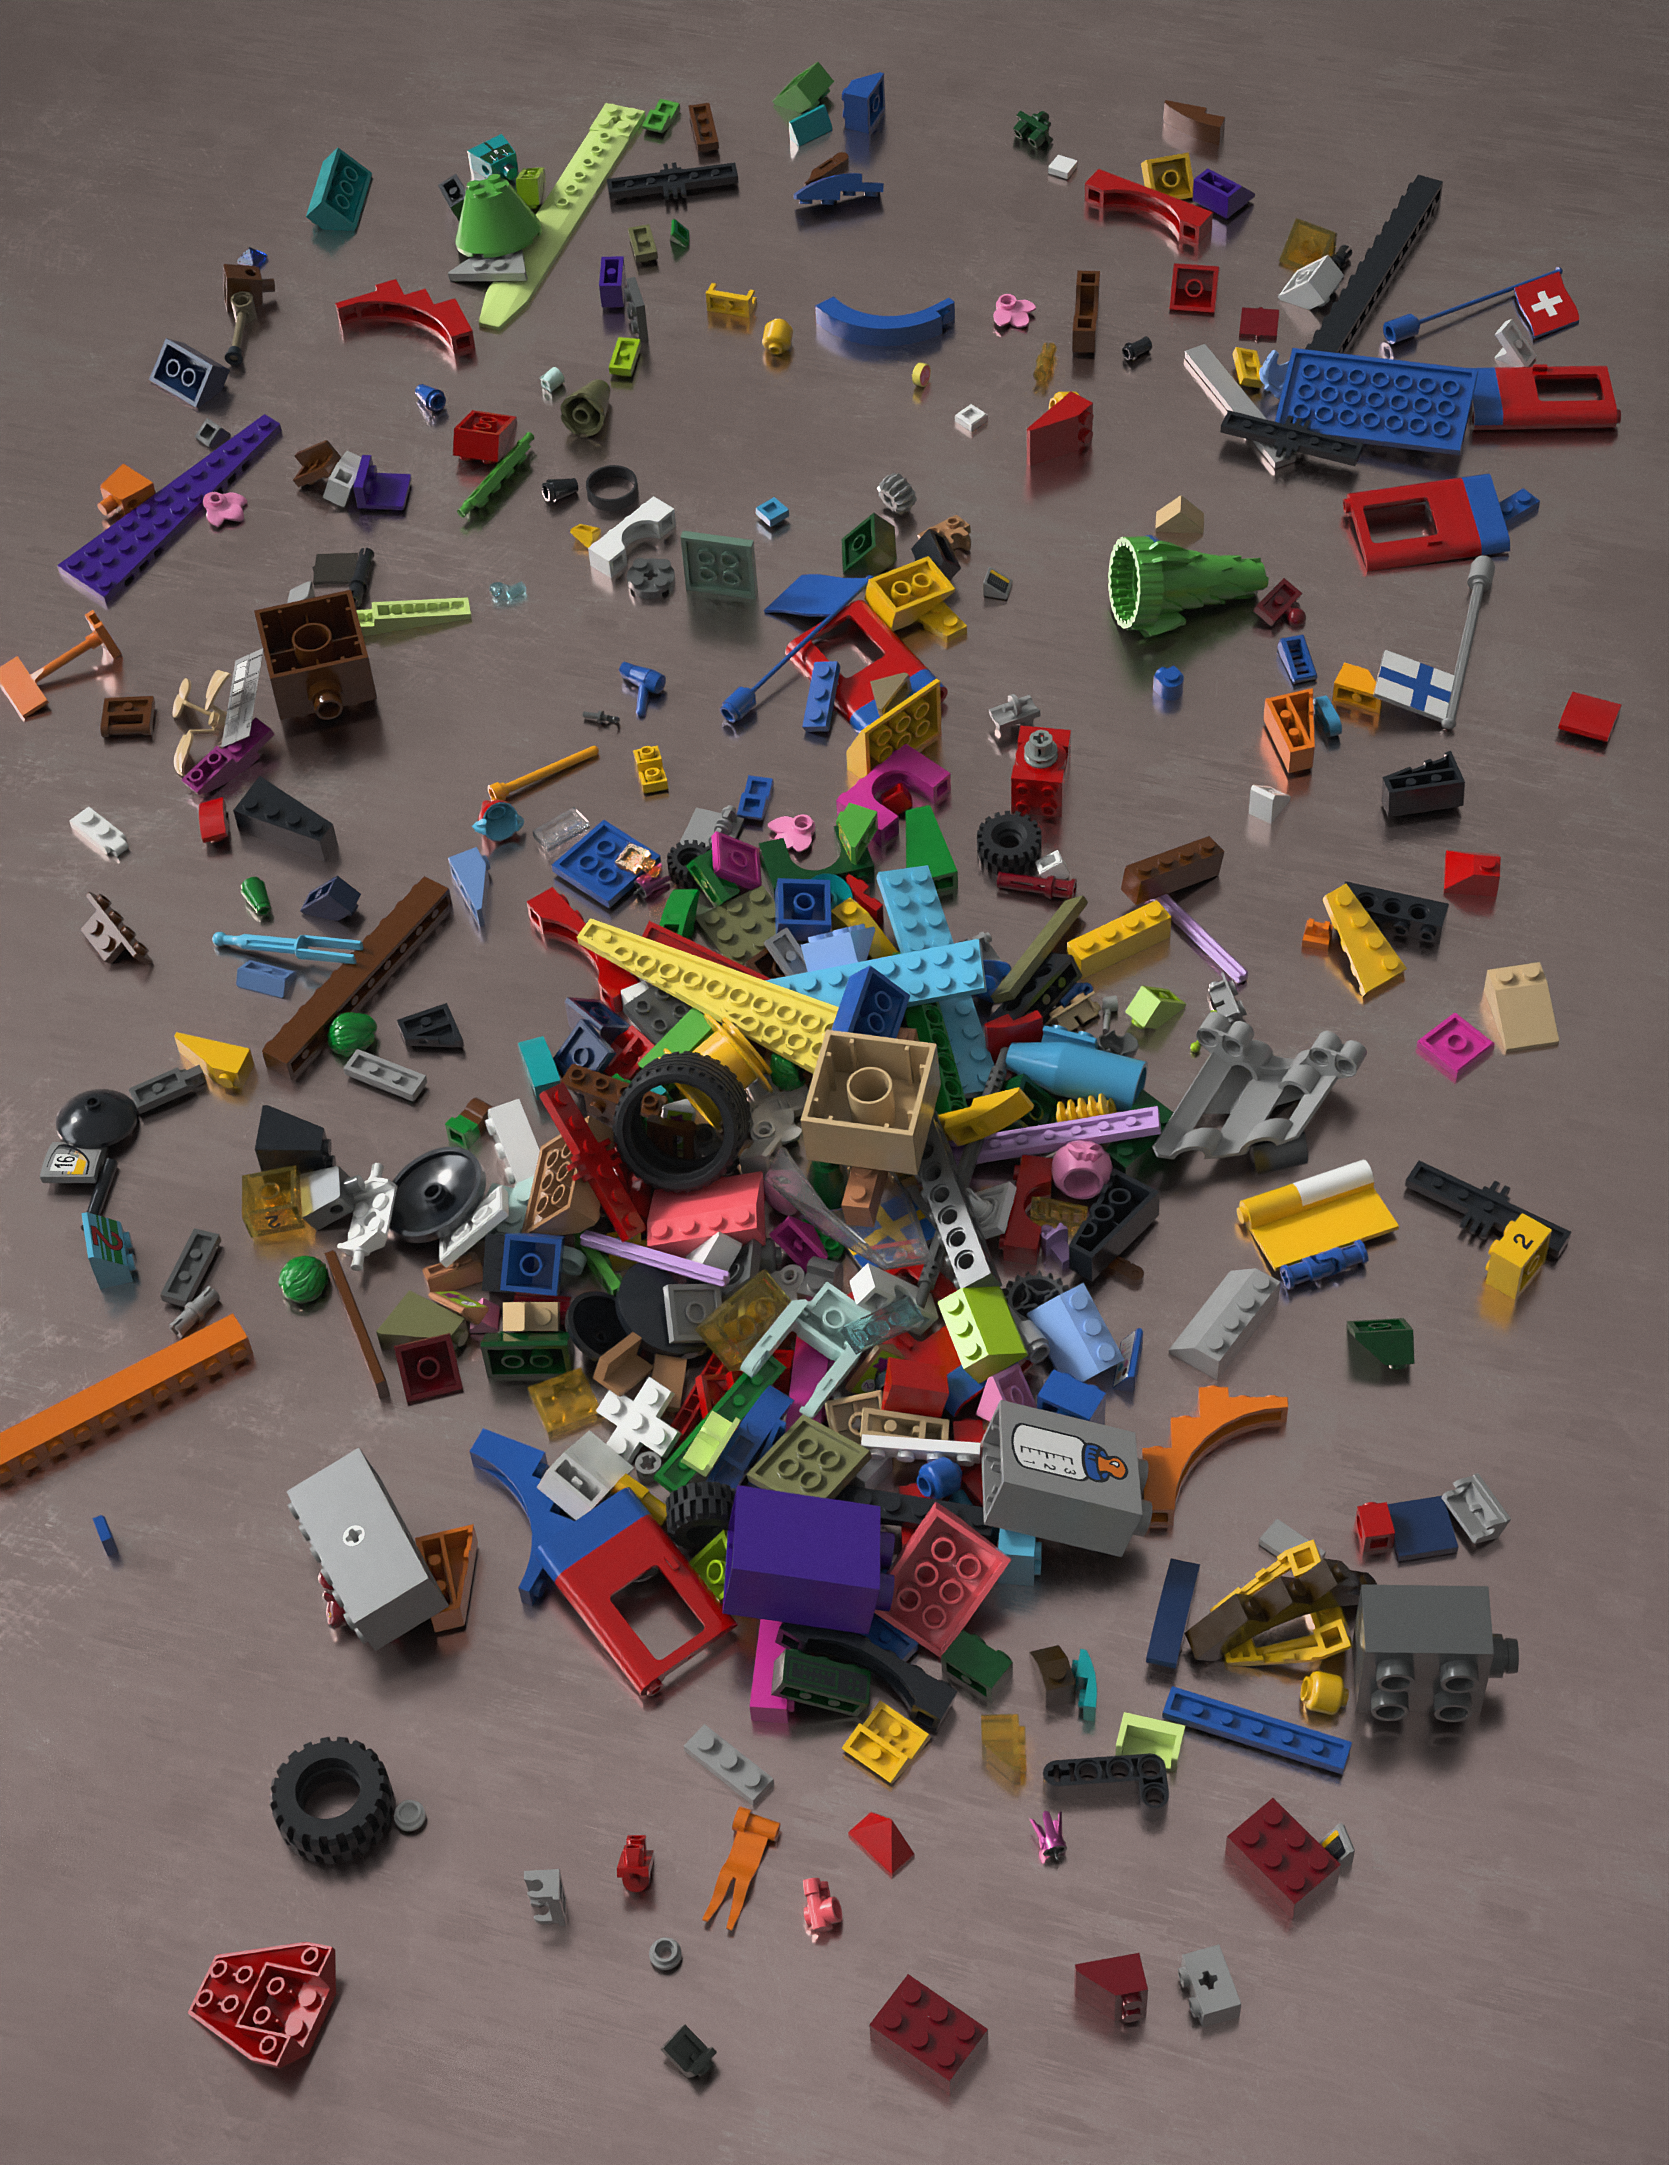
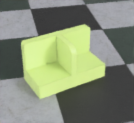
[681,1411,741,1477]

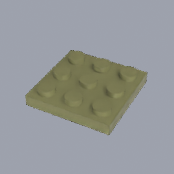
[695,885,802,966]
[746,1414,872,1499]

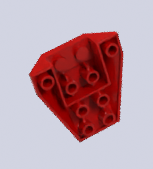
[188,1942,336,2069]

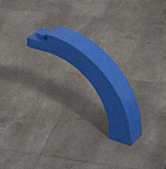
[815,296,955,346]

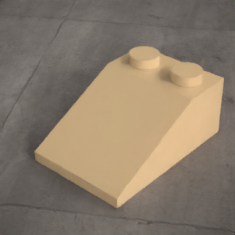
[1484,962,1559,1052]

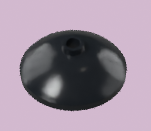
[55,1089,138,1149]
[566,1291,643,1363]

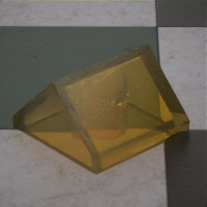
[1279,218,1337,269]

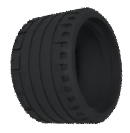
[612,1051,751,1193]

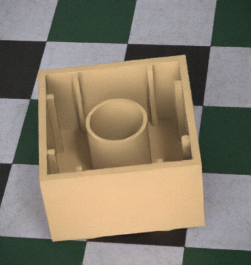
[801,1030,941,1175]

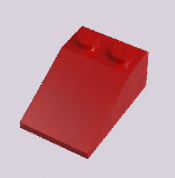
[1027,391,1094,466]
[453,410,517,464]

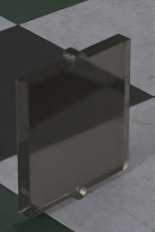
[312,553,358,585]

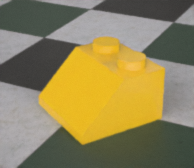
[1141,152,1194,200]

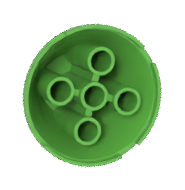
[455,174,542,258]

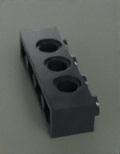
[1344,881,1449,944]
[987,953,1082,1022]

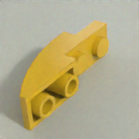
[938,1087,1034,1146]

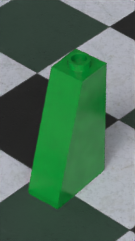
[906,805,958,893]

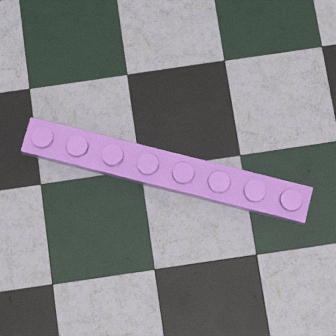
[948,1106,1161,1166]

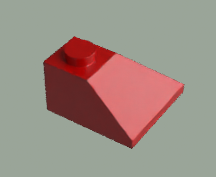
[1444,850,1501,897]

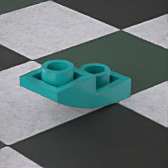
[1071,1649,1097,1722]

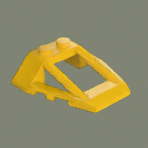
[1210,1540,1352,1666]

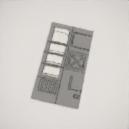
[221,648,263,748]

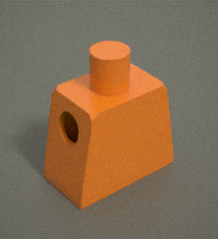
[97,463,156,516]

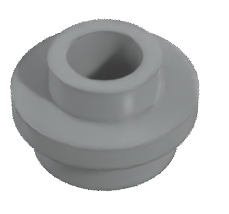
[649,1937,682,1970]

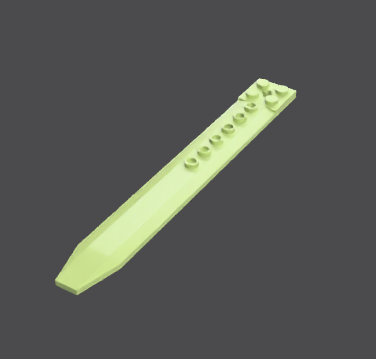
[479,103,646,331]

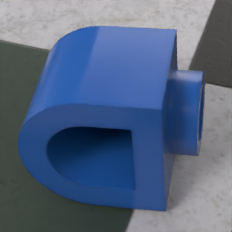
[1153,666,1184,701]

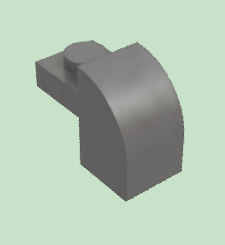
[797,1256,844,1301]

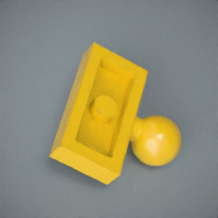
[1233,347,1263,388]

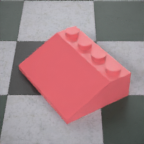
[647,1171,766,1259]
[874,1502,1011,1658]

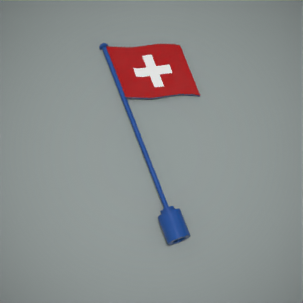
[1383,267,1580,344]

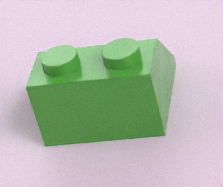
[772,62,834,113]

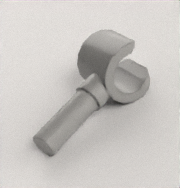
[1102,996,1118,1032]

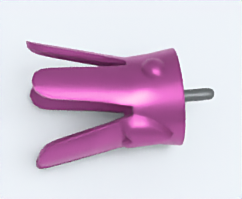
[634,863,671,898]
[1030,1811,1067,1860]

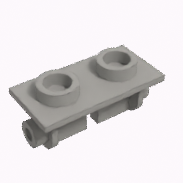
[1208,972,1247,1025]

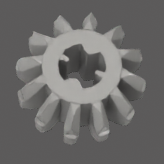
[877,473,917,515]

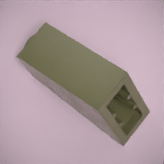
[376,1290,468,1351]

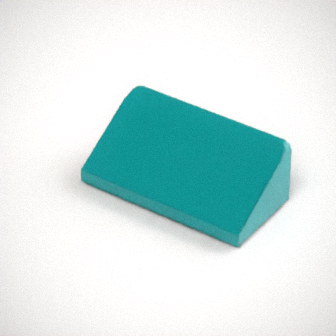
[789,105,833,146]

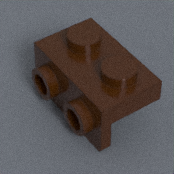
[293,440,341,488]

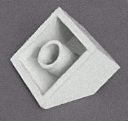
[1278,255,1344,310]

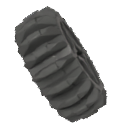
[1002,1270,1070,1321]

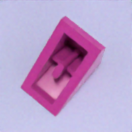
[769,1216,828,1274]

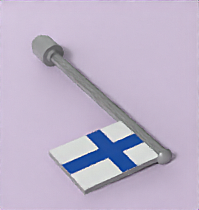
[1373,556,1495,729]

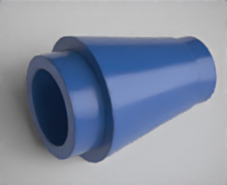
[415,384,446,411]

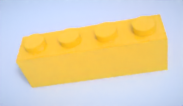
[1067,900,1171,980]

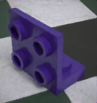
[353,455,412,510]

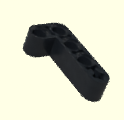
[1043,1753,1169,1822]

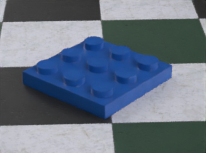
[552,820,661,908]

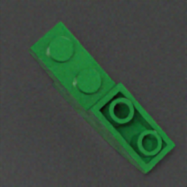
[659,889,700,939]

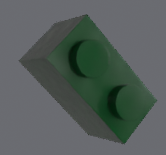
[941,1630,1013,1703]

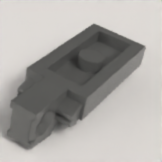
[129,1065,207,1114]

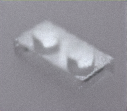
[533,807,590,852]

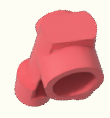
[803,1878,842,1933]

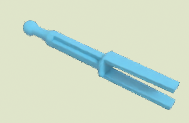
[212,932,364,964]

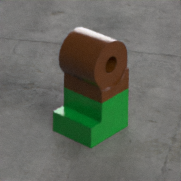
[445,1097,493,1150]

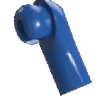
[1056,982,1093,1008]

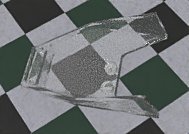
[764,1147,932,1270]

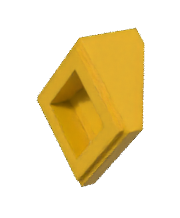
[570,524,601,548]

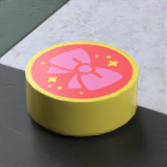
[912,363,931,387]

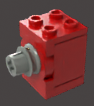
[1011,725,1071,817]

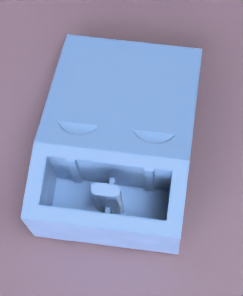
[801,924,875,972]

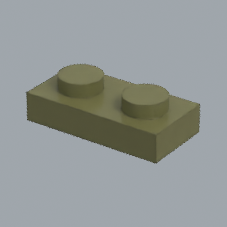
[628,224,658,263]

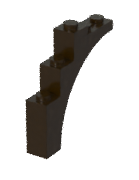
[1184,1558,1377,1661]

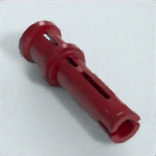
[997,872,1077,900]

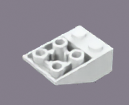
[537,1430,634,1520]

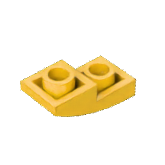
[633,745,669,794]

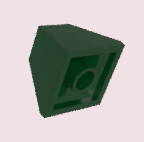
[1347,1318,1415,1369]

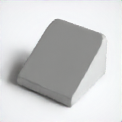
[287,581,314,603]

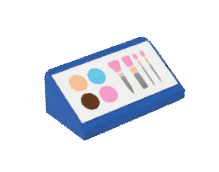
[1113,1328,1143,1392]

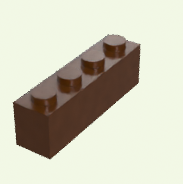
[1121,836,1225,905]

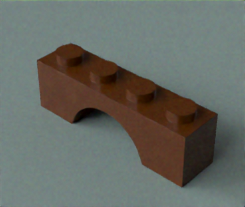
[1072,270,1100,353]

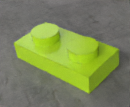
[609,337,641,376]

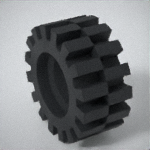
[667,840,711,888]

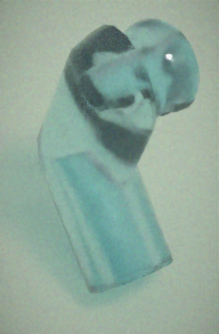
[489,581,526,601]

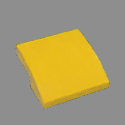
[842,1700,931,1784]

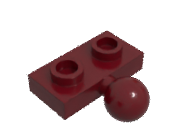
[1253,578,1306,627]

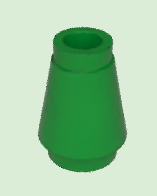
[241,877,272,916]

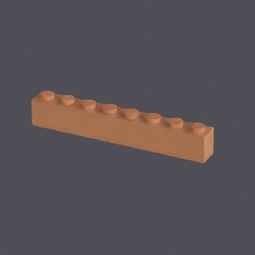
[841,1028,919,1227]

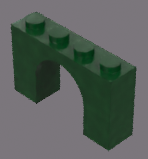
[759,826,875,901]

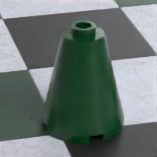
[802,1161,849,1223]

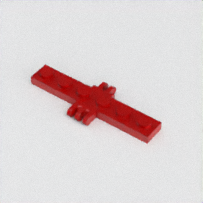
[539,1082,647,1242]

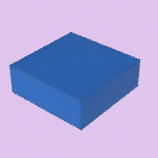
[92,1515,118,1556]

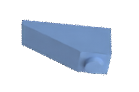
[448,847,491,927]

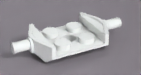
[337,1163,397,1271]

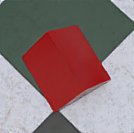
[881,1357,949,1418]

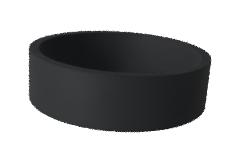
[586,465,639,511]

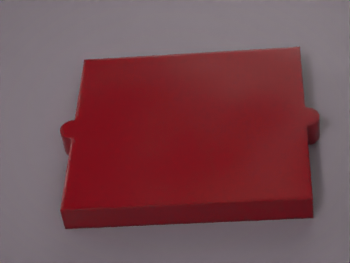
[1239,307,1279,340]

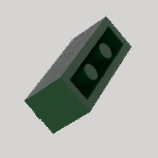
[771,1649,871,1717]

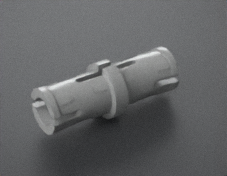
[168,1286,220,1338]

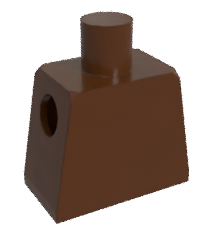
[223,264,275,312]

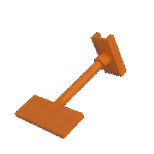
[0,610,122,718]

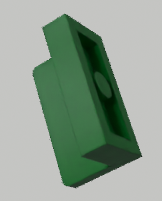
[686,850,740,908]

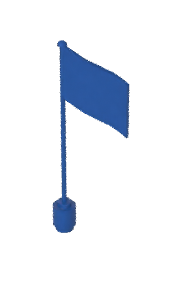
[720,574,873,723]

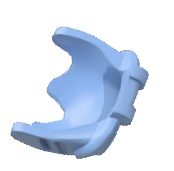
[1259,350,1289,399]

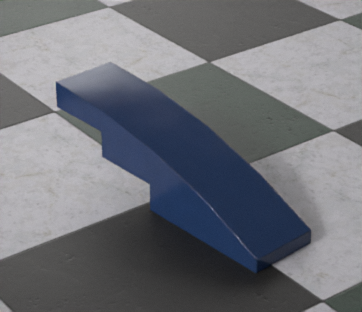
[1146,1558,1200,1669]

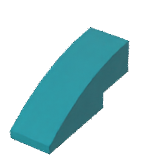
[518,1036,561,1100]

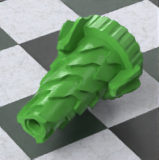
[1108,536,1269,637]

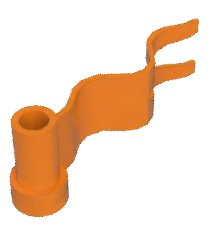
[702,1806,781,1931]

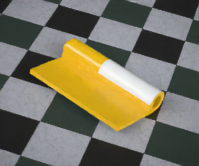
[1237,1159,1399,1272]

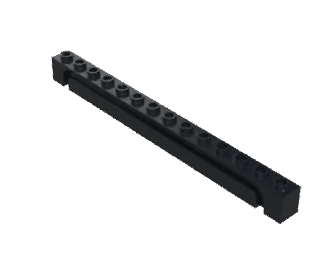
[1305,175,1443,354]

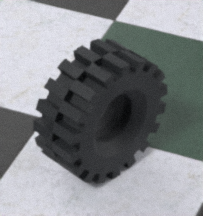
[977,811,1042,875]

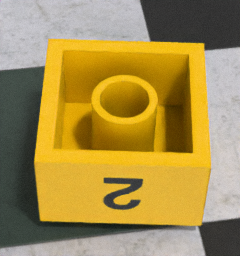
[1485,1213,1552,1300]

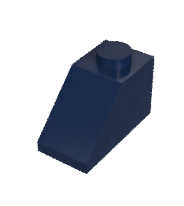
[300,875,361,921]

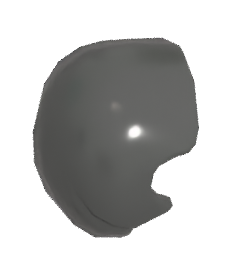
[1097,1030,1139,1058]

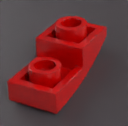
[199,797,229,843]
[846,874,884,926]

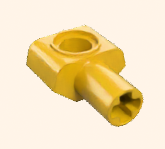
[611,1473,667,1526]

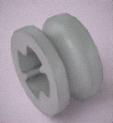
[635,1451,662,1481]

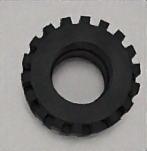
[666,1481,736,1551]

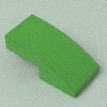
[642,99,681,133]

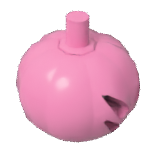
[1051,1140,1113,1199]

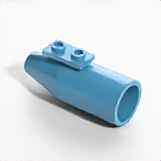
[1006,1025,1148,1112]

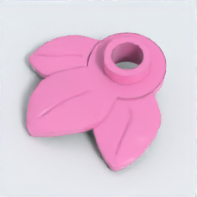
[993,294,1036,328]
[203,492,247,527]
[768,814,816,853]

